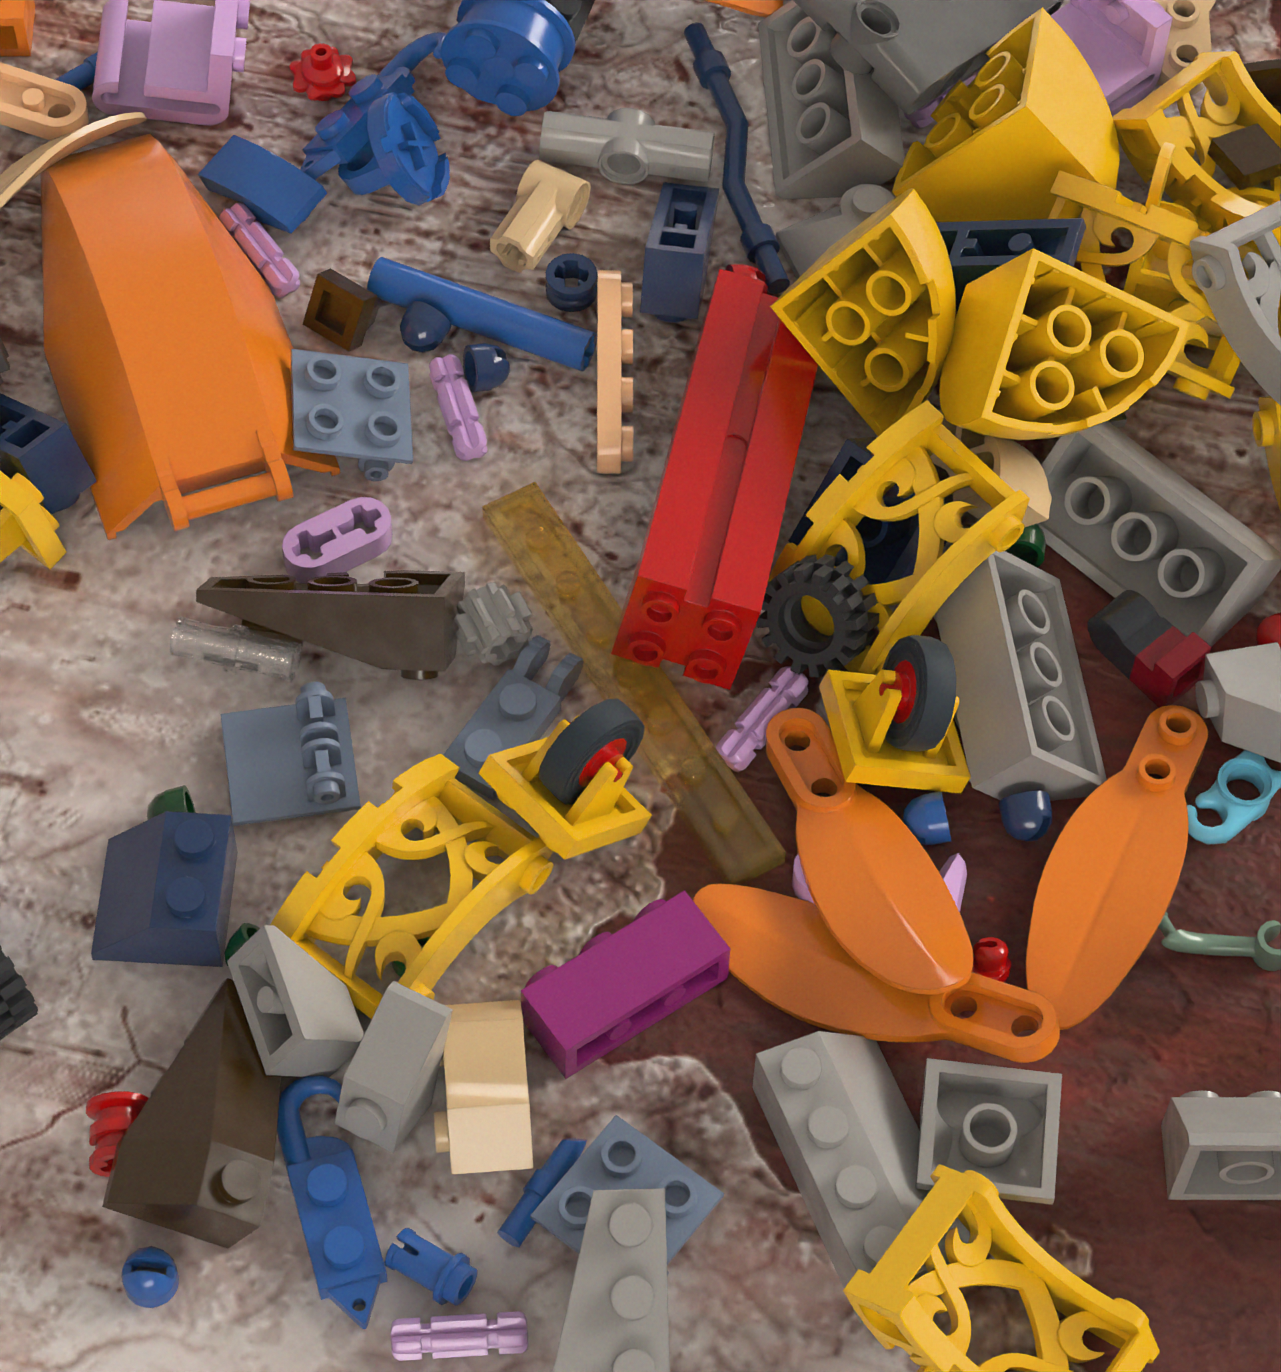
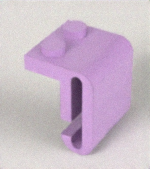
[92,0,250,125]
[1050,0,1173,117]

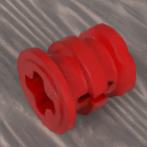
[86,1091,149,1177]

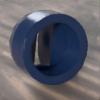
[400,301,451,353]
[463,343,510,392]
[998,791,1052,841]

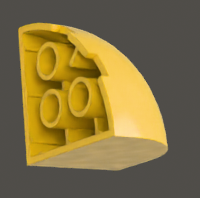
[892,7,1120,222]
[770,188,956,436]
[939,248,1190,440]

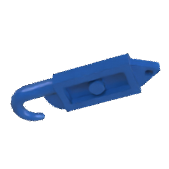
[300,32,446,180]
[277,1075,388,1329]

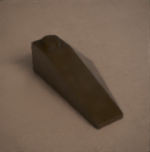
[196,570,465,680]
[102,978,281,1249]

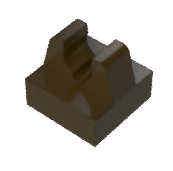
[302,268,381,352]

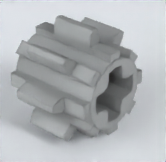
[454,582,533,666]

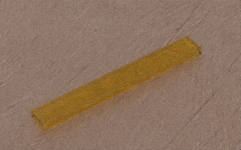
[482,482,786,885]

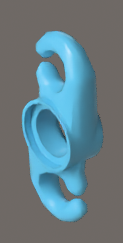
[1187,750,1281,845]

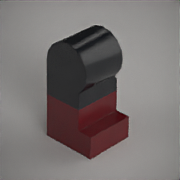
[1087,590,1212,708]

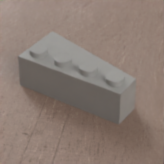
[553,1188,670,1372]

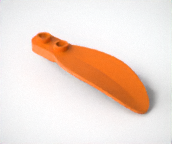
[1025,705,1208,1030]
[766,708,973,995]
[693,884,1060,1063]

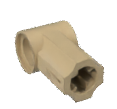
[490,160,591,273]

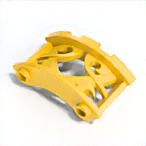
[1113,51,1281,252]
[1048,170,1264,401]
[765,400,1030,675]
[270,753,553,1019]
[843,1164,1160,1372]

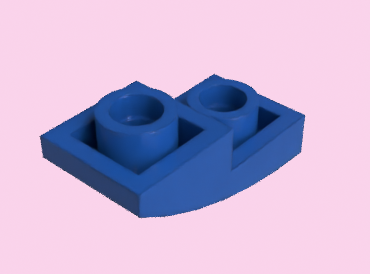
[197,135,327,234]

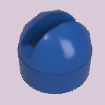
[903,791,951,845]
[121,1246,179,1308]

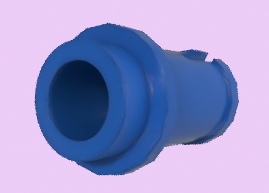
[385,1228,478,1306]

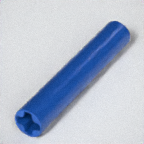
[367,257,597,372]

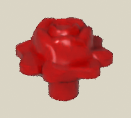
[289,43,356,101]

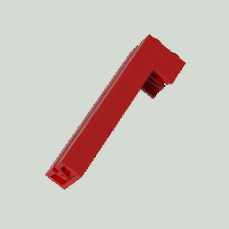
[611,269,818,690]

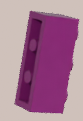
[521,890,730,1079]

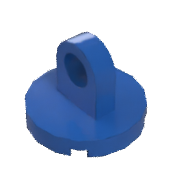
[338,92,450,206]

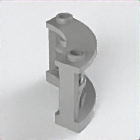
[1190,194,1281,405]

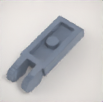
[443,635,584,800]

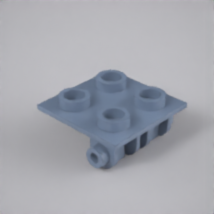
[290,349,413,481]
[220,682,361,826]
[530,1115,724,1277]

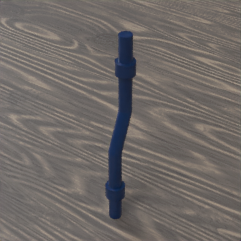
[684,22,790,294]

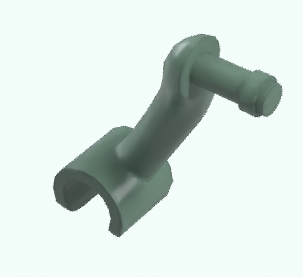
[1158,912,1281,971]

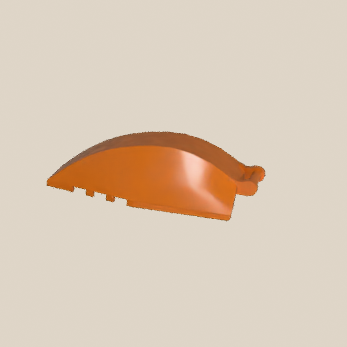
[40,134,341,540]

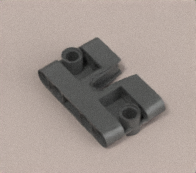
[793,0,1064,115]

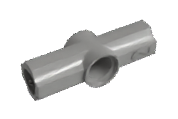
[539,108,715,184]

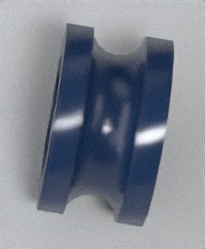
[545,253,597,312]

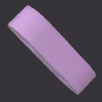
[282,497,392,584]

